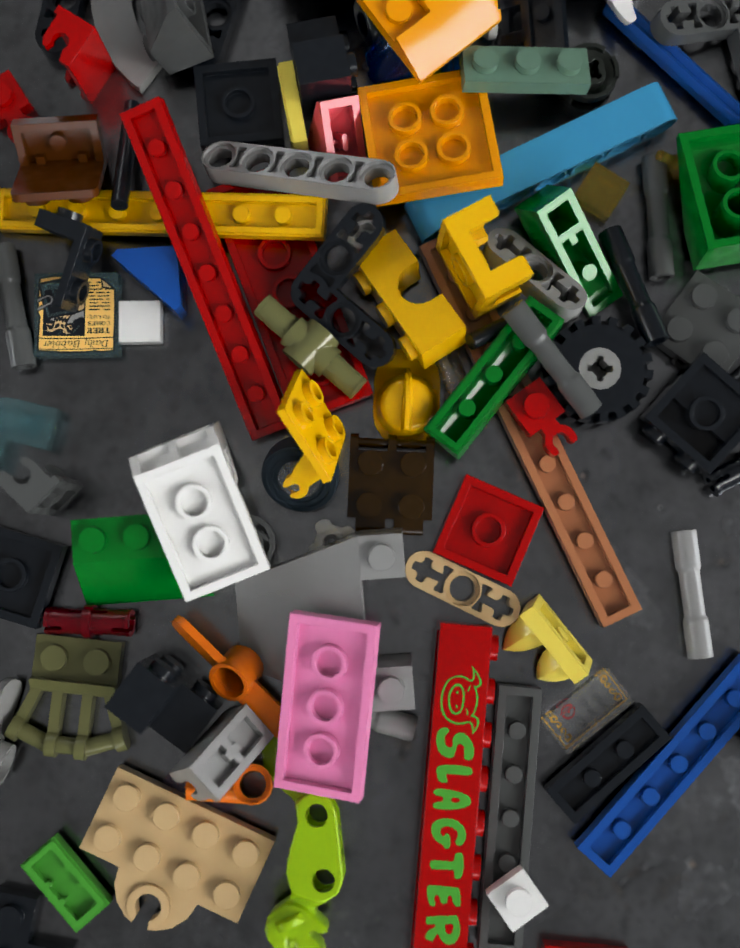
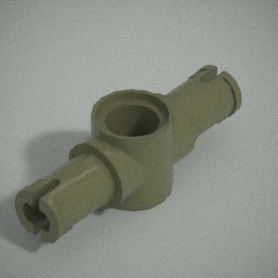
[254,294,368,399]

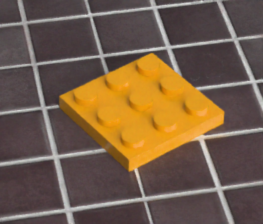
[357,70,504,207]

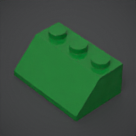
[70,514,215,605]

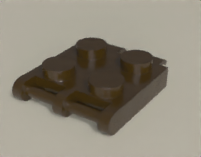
[347,433,435,535]

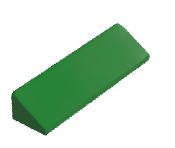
[423,295,564,460]

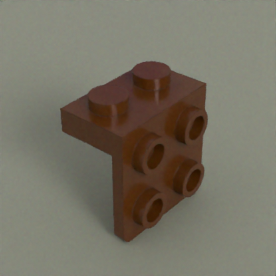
[10,114,107,206]

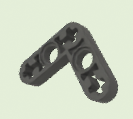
[650,0,740,86]

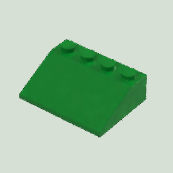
[676,124,740,271]

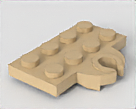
[79,764,276,931]

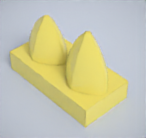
[503,594,593,684]

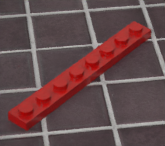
[120,96,287,441]

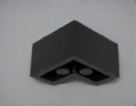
[286,15,358,121]
[104,653,223,753]

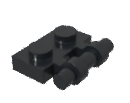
[494,0,569,48]

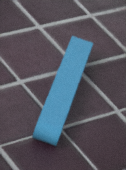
[404,82,678,244]

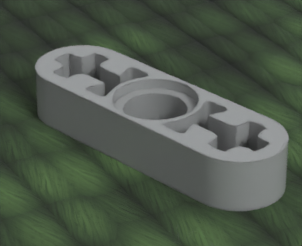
[482,228,587,323]

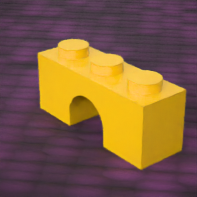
[352,229,466,370]

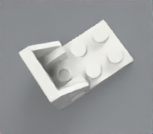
[128,421,270,602]

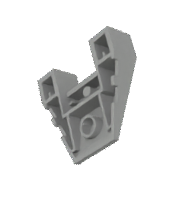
[235,527,415,712]

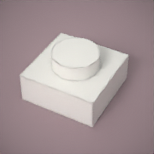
[485,864,549,932]

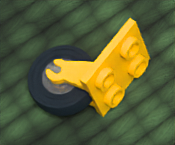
[262,368,346,511]

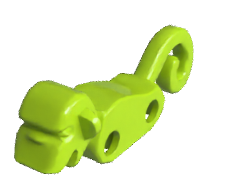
[261,737,346,948]

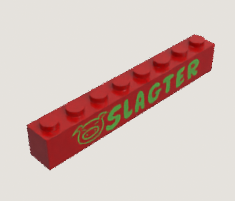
[410,620,499,948]

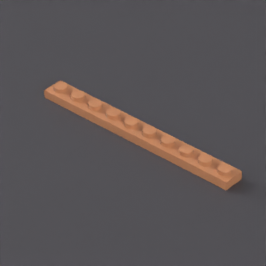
[418,237,642,628]

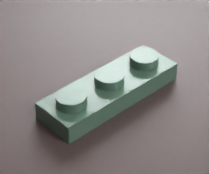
[459,45,591,95]

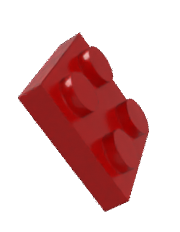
[432,474,545,586]

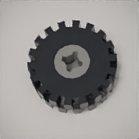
[539,316,654,427]

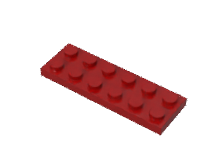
[206,169,373,412]

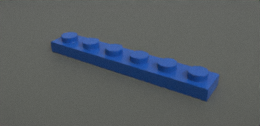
[574,653,740,878]

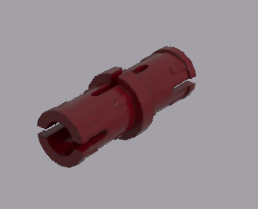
[43,604,136,639]

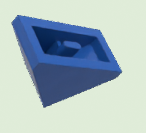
[111,245,188,320]

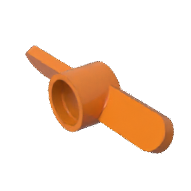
[171,615,281,739]

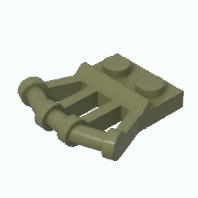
[4,632,131,761]

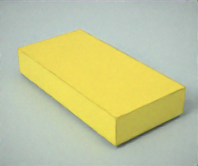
[277,60,309,151]

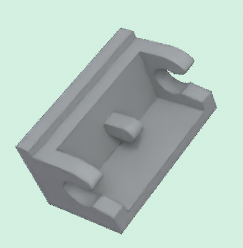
[168,704,274,802]

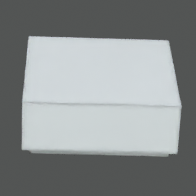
[119,300,163,345]

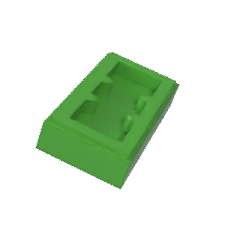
[20,832,114,933]

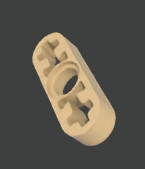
[405,551,521,627]

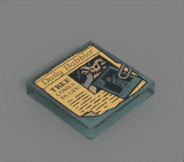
[34,272,122,359]

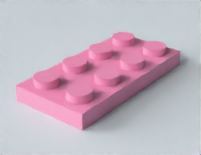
[273,610,381,803]

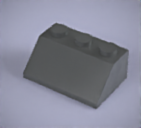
[136,0,214,75]

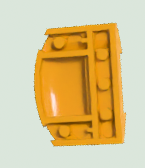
[356,0,502,84]

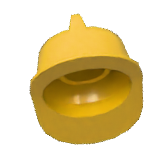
[373,349,440,440]

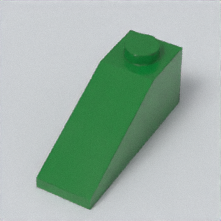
[514,185,623,318]

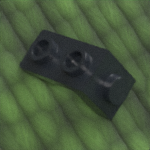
[34,206,103,313]

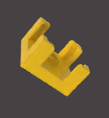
[435,195,534,319]

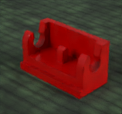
[42,5,116,104]

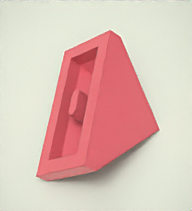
[307,94,366,182]

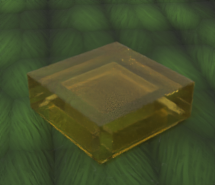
[575,162,631,222]

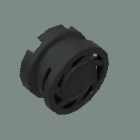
[558,43,619,112]

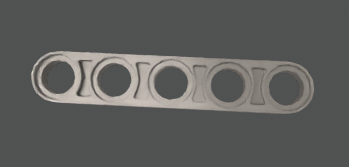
[201,141,399,205]

